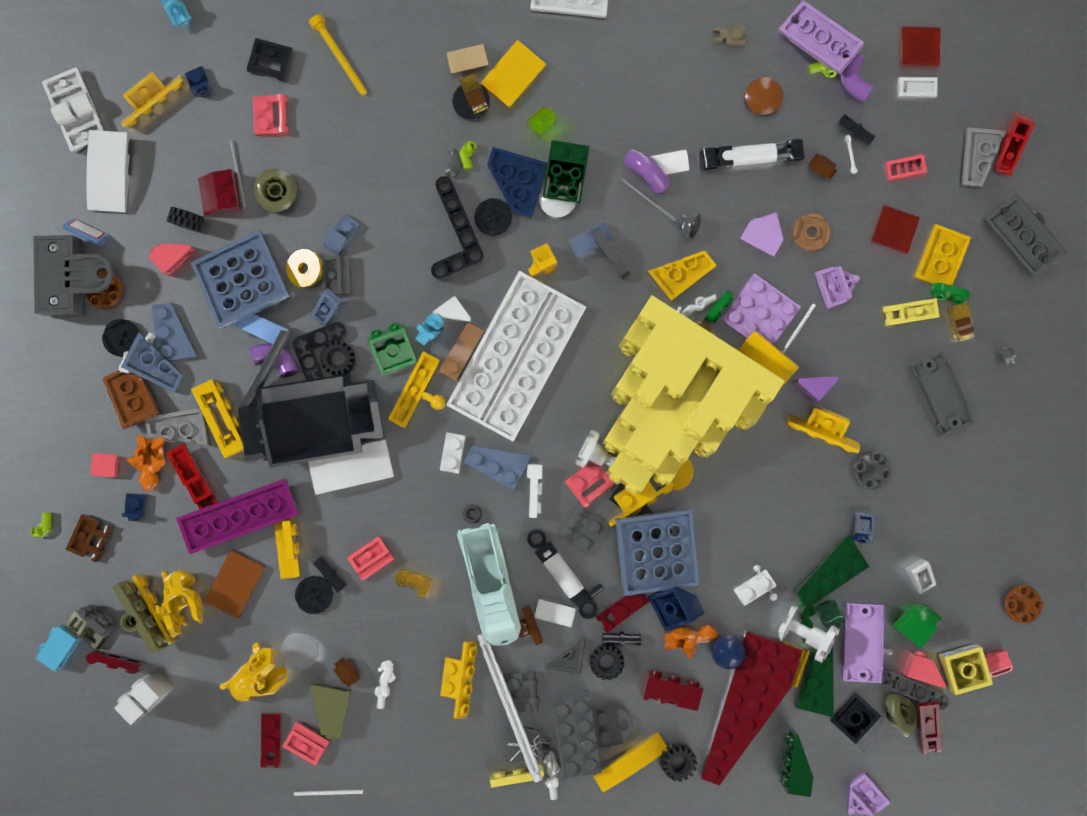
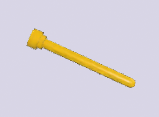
[308,13,367,95]

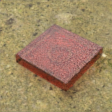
[900,26,941,67]
[870,205,920,254]

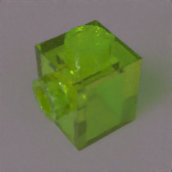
[527,106,557,139]

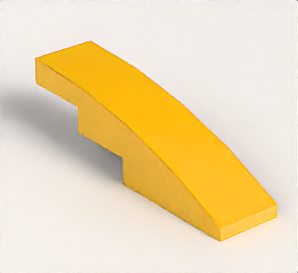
[593,732,667,793]

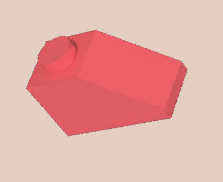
[148,244,196,275]
[903,650,946,688]

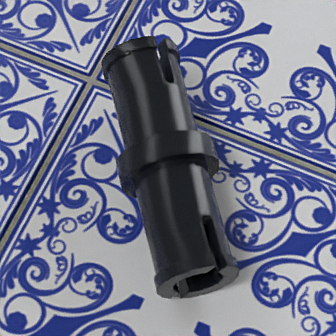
[837,114,876,146]
[313,556,347,593]
[602,631,641,647]

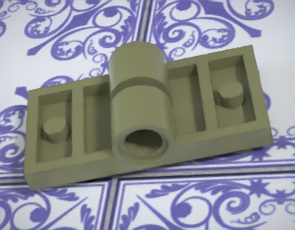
[112,580,169,655]

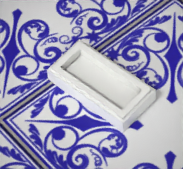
[898,77,938,98]
[534,598,576,627]

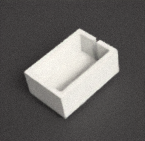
[114,671,174,725]

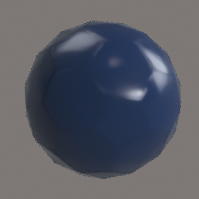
[711,635,745,670]

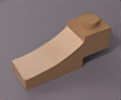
[439,322,484,381]

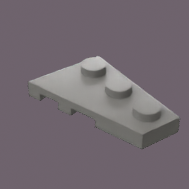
[961,127,1006,187]
[145,408,209,446]

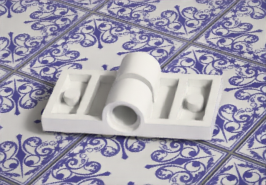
[42,67,105,153]

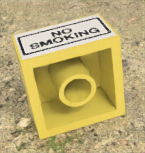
[938,644,993,695]

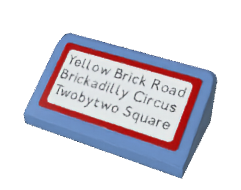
[63,218,108,246]

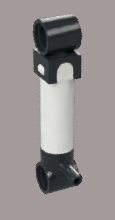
[698,139,805,170]
[527,529,604,619]

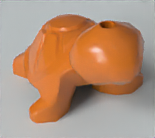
[127,435,166,492]
[664,625,719,659]

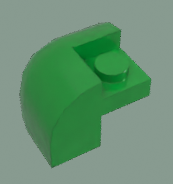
[892,602,942,649]

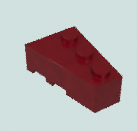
[640,669,704,711]

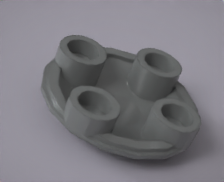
[853,451,892,489]

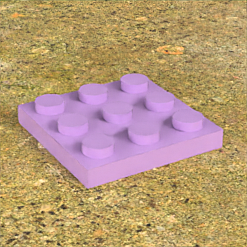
[721,273,801,345]

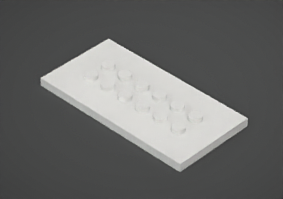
[446,271,586,442]

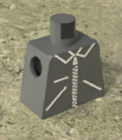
[506,722,550,763]

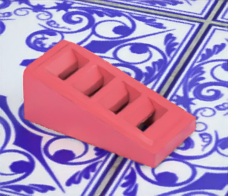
[886,154,928,181]

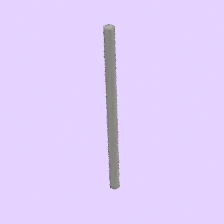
[230,141,247,209]
[621,177,677,222]

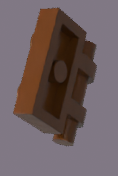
[65,514,113,562]

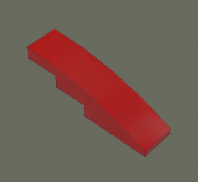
[167,443,219,510]

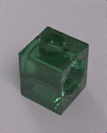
[814,599,845,630]

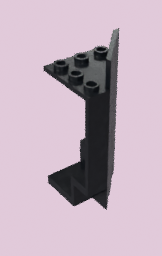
[238,373,384,468]

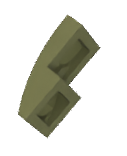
[64,611,110,649]

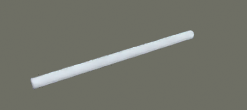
[782,304,816,354]
[294,790,363,796]

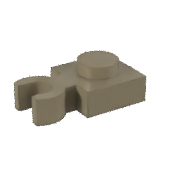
[712,25,746,46]

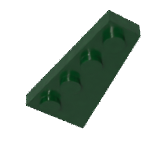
[795,534,870,609]
[795,646,834,718]

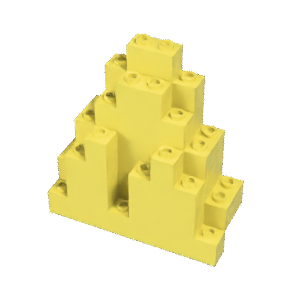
[602,295,784,494]

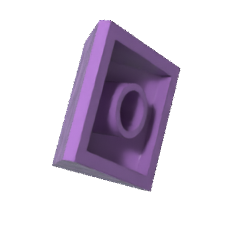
[792,376,838,402]

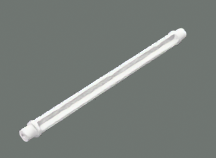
[477,634,543,783]

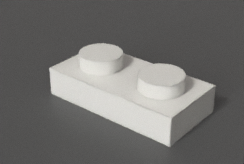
[440,433,466,474]
[734,569,777,606]

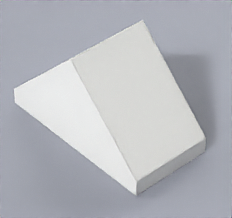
[432,296,472,323]
[905,559,937,594]

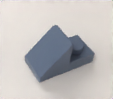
[323,214,361,256]
[311,288,343,326]

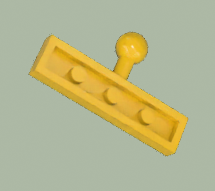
[388,352,446,428]

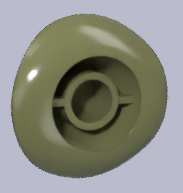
[254,169,298,213]
[886,693,918,737]

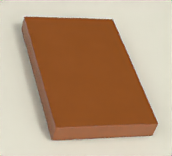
[102,370,159,430]
[204,550,265,619]

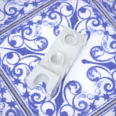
[527,464,542,518]

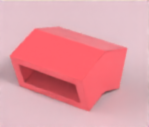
[91,453,120,477]
[985,649,1013,678]

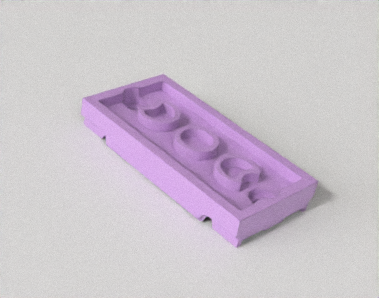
[779,0,864,75]
[843,603,885,683]

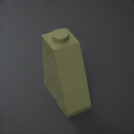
[311,682,352,740]

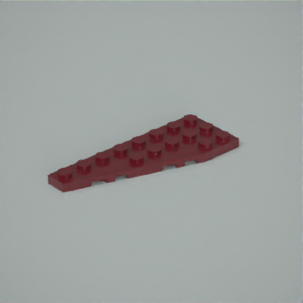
[701,631,803,786]

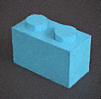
[35,624,81,672]

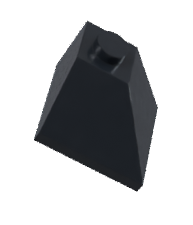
[830,693,883,752]

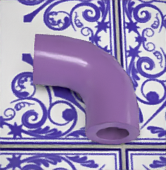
[840,54,873,102]
[624,149,670,193]
[249,343,298,378]

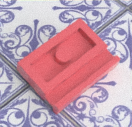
[347,536,395,581]
[282,721,330,766]

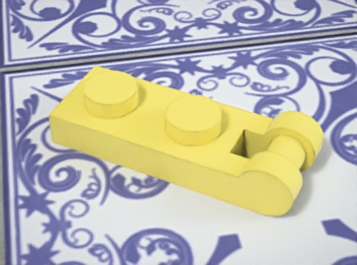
[882,298,940,326]
[490,764,544,788]

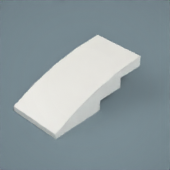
[87,130,130,213]
[308,440,394,495]

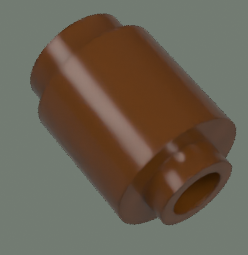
[808,153,837,180]
[333,657,360,687]

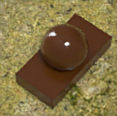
[518,605,543,646]

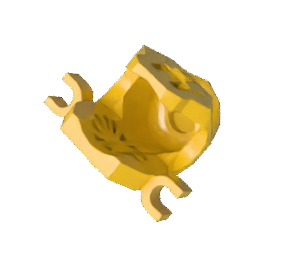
[155,570,204,636]
[220,641,288,702]

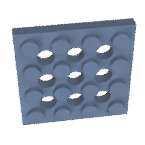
[191,230,290,330]
[615,509,699,596]

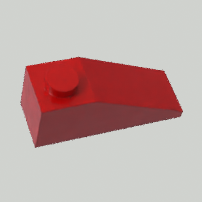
[993,111,1035,176]

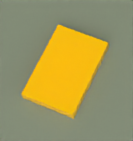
[481,40,546,109]
[914,224,971,286]
[737,330,799,387]

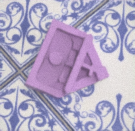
[740,212,784,257]
[814,266,860,309]
[848,771,891,816]

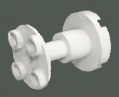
[576,430,619,484]
[778,606,840,663]

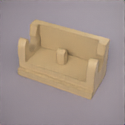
[446,44,488,74]

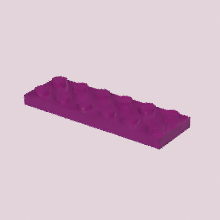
[176,478,299,554]

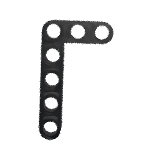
[431,176,484,281]

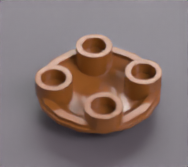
[745,77,783,115]
[86,271,123,309]
[1004,585,1044,624]

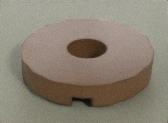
[792,213,831,251]

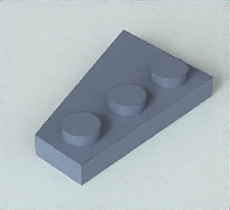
[152,303,198,361]
[121,333,183,393]
[463,446,532,490]

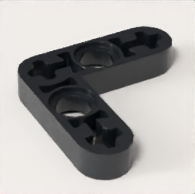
[293,322,347,380]

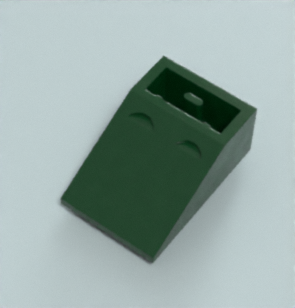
[543,140,590,204]
[779,728,814,797]

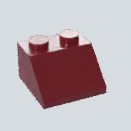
[198,169,242,216]

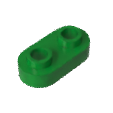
[931,283,970,305]
[704,289,734,324]

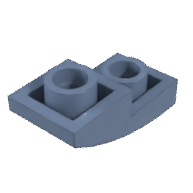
[568,222,613,258]

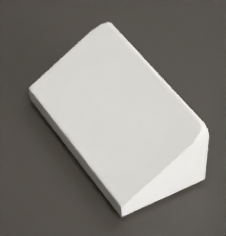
[649,149,689,175]

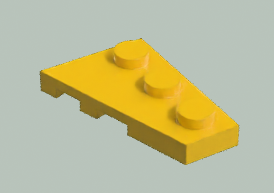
[647,251,717,301]

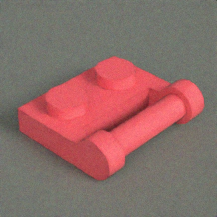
[253,94,289,136]
[565,461,616,509]

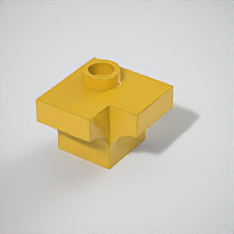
[528,243,557,278]

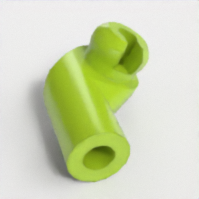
[808,62,837,78]
[459,141,476,170]
[30,512,52,538]

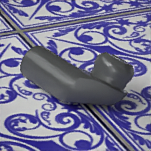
[444,149,462,177]

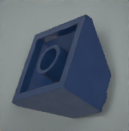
[648,586,705,631]

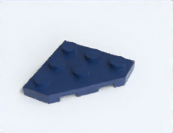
[487,147,548,219]

